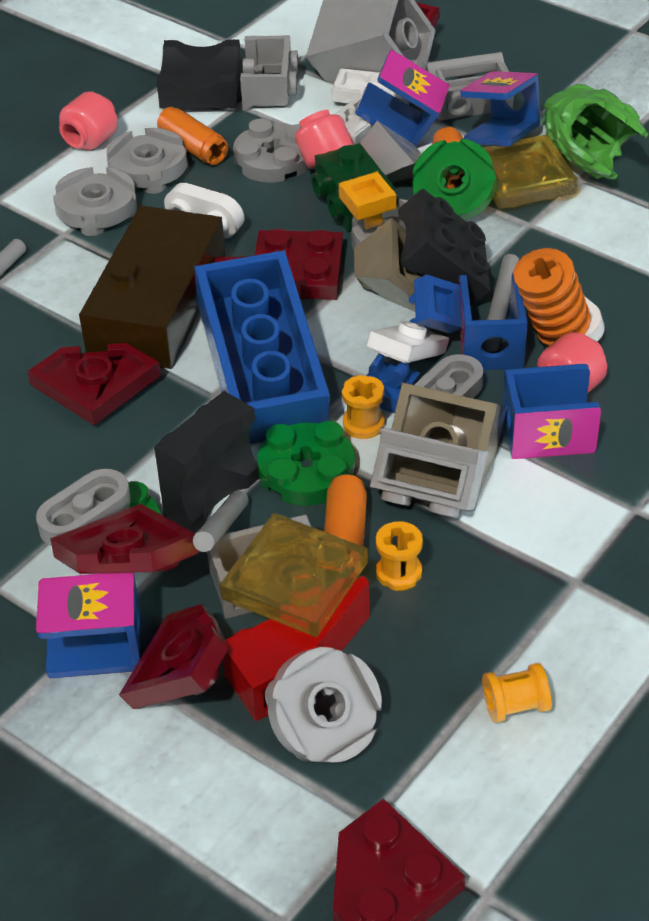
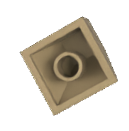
[354,218,424,312]
[389,382,507,498]

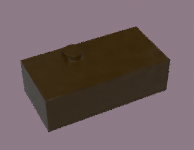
[79,205,226,369]

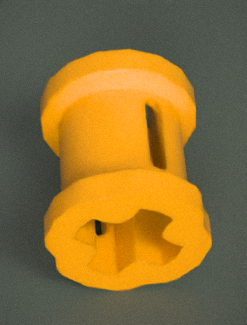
[342,375,385,439]
[376,521,423,591]
[482,663,552,723]

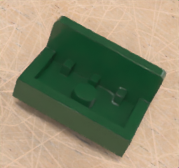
[311,143,394,233]

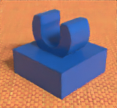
[409,275,462,333]
[366,353,420,413]

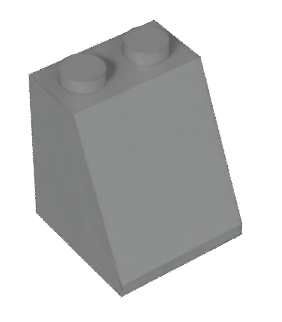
[306,0,436,82]

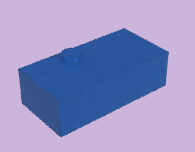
[195,250,330,444]

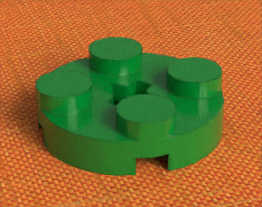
[413,139,498,221]
[257,421,355,506]

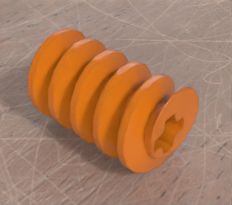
[513,248,591,346]

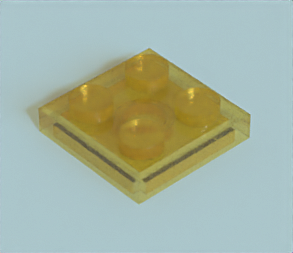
[483,134,578,209]
[220,513,368,637]

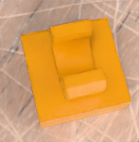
[339,171,396,230]

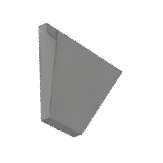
[358,121,422,183]

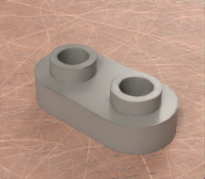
[414,354,483,398]
[36,469,131,546]

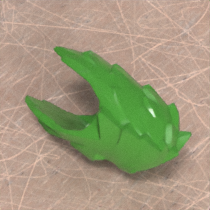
[542,84,648,180]

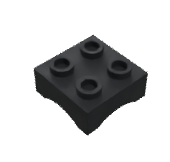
[157,39,241,110]
[398,188,490,306]
[154,391,259,533]

